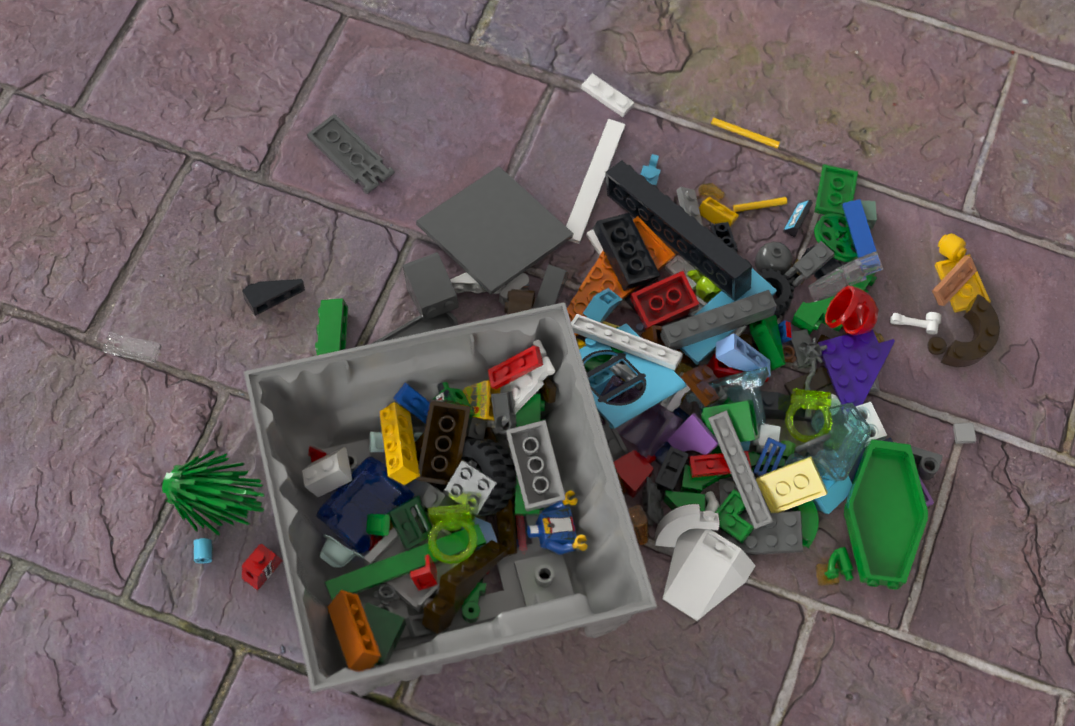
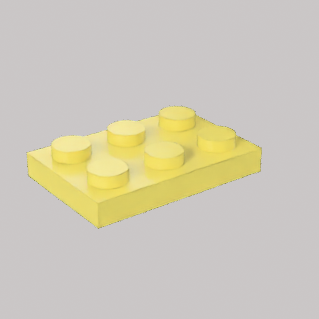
[756,456,828,513]

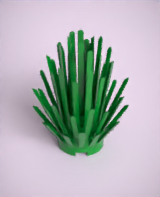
[162,451,265,536]

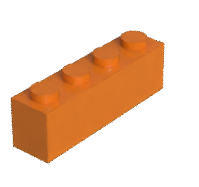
[327,590,381,672]

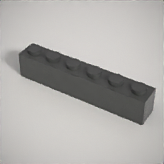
[661,290,777,350]

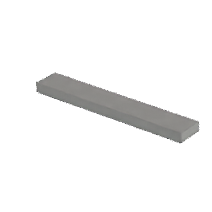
[708,411,773,529]

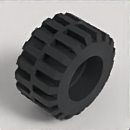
[757,269,794,319]

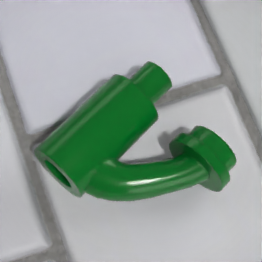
[824,547,854,581]

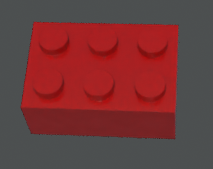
[631,271,699,330]

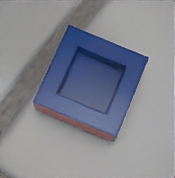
[778,320,792,344]

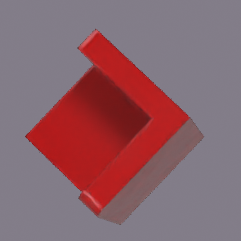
[410,555,438,591]

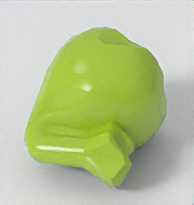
[687,270,722,302]

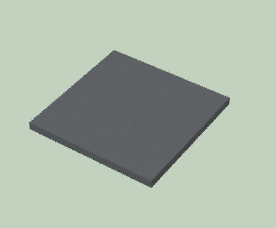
[416,166,574,295]

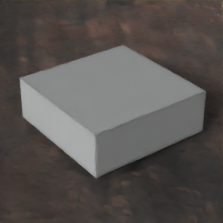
[953,423,976,444]

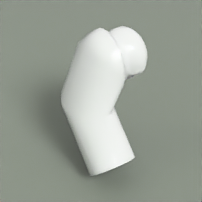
[705,491,720,513]

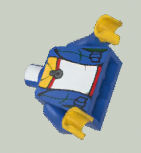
[527,490,588,555]

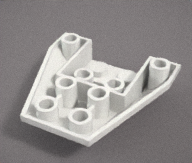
[663,528,755,621]

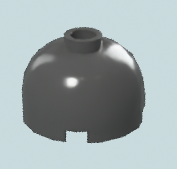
[755,242,792,275]

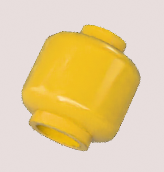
[938,233,967,260]

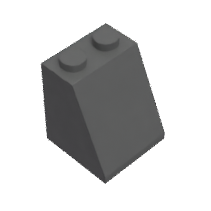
[402,252,459,321]

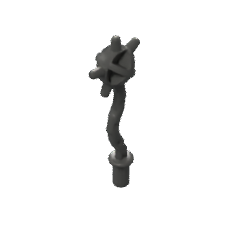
[799,338,827,419]

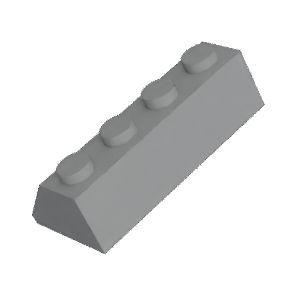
[506,420,566,512]

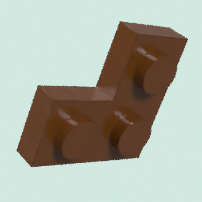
[681,364,720,407]

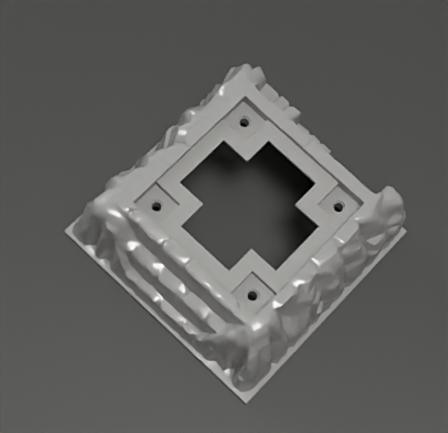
[244,302,657,697]

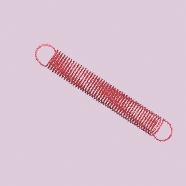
[515,514,527,555]

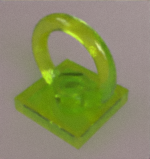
[785,388,832,443]
[428,504,477,564]

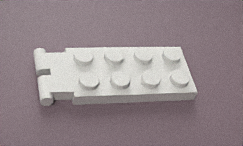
[484,340,555,435]

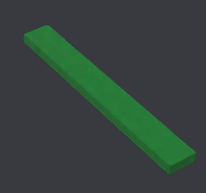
[325,524,486,601]

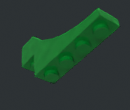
[791,267,878,335]
[680,446,785,494]

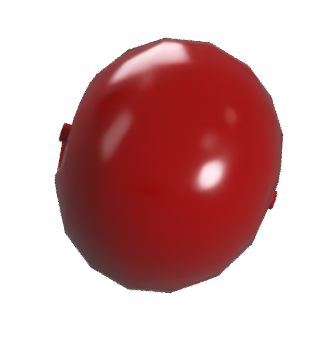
[825,286,879,336]

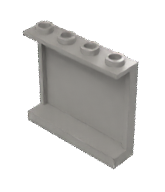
[363,504,474,613]

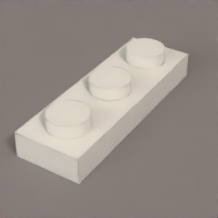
[581,73,634,117]

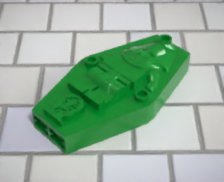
[844,439,928,590]

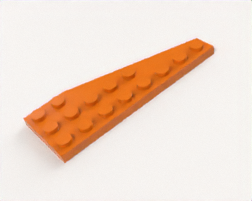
[567,216,675,338]

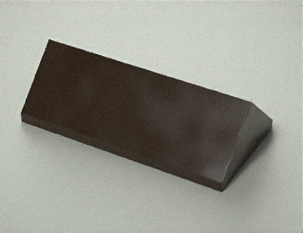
[416,400,471,485]

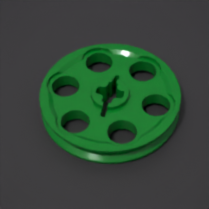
[814,213,858,262]

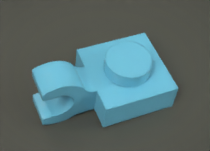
[640,154,660,186]

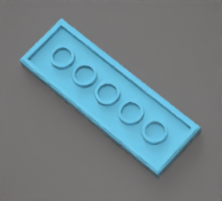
[680,268,777,365]

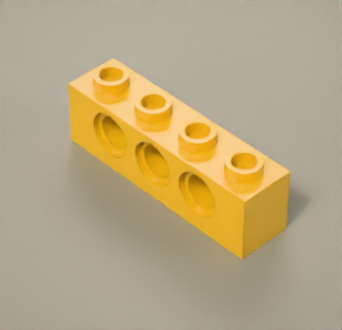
[379,402,420,485]

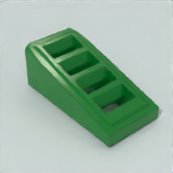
[366,514,390,536]

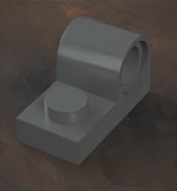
[911,446,943,480]

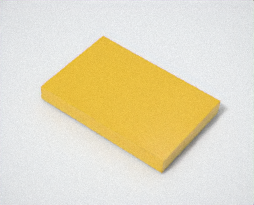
[935,254,991,313]

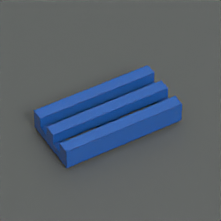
[753,437,787,476]

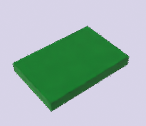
[814,164,858,216]

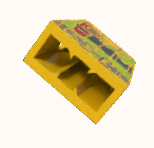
[463,380,501,421]

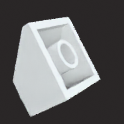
[302,447,352,497]

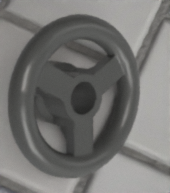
[795,433,832,458]

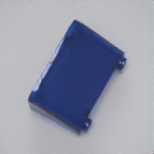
[316,457,415,554]

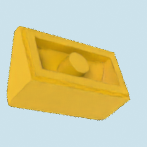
[699,196,739,227]

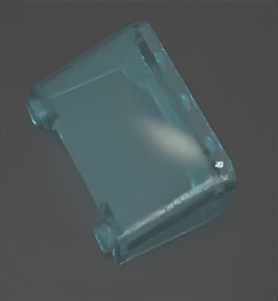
[785,402,871,482]

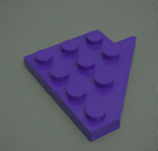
[818,329,895,413]

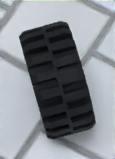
[439,439,516,517]

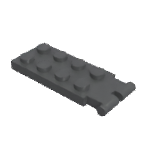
[307,114,395,194]

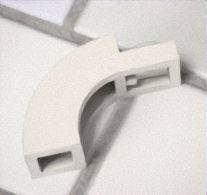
[655,504,719,547]

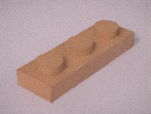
[932,256,977,306]

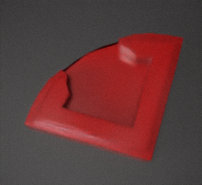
[308,446,327,463]

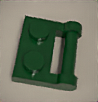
[387,495,437,549]

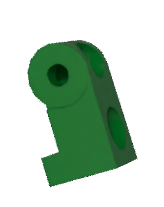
[462,582,486,623]

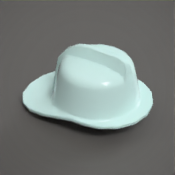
[320,534,364,567]

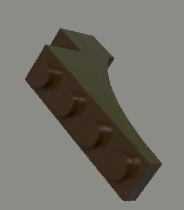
[422,540,508,635]

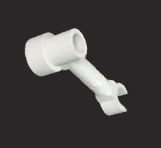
[890,312,941,335]

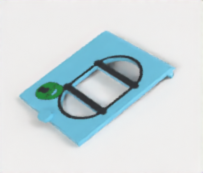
[579,323,687,429]

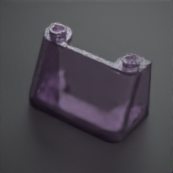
[600,375,684,458]

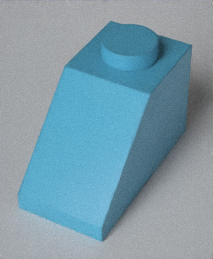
[583,288,623,323]

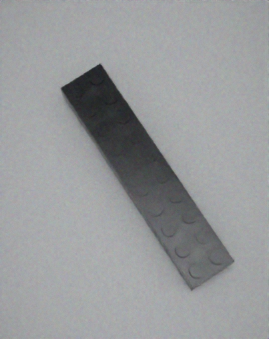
[605,160,752,301]

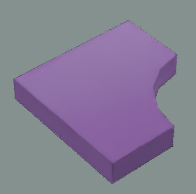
[667,414,719,455]

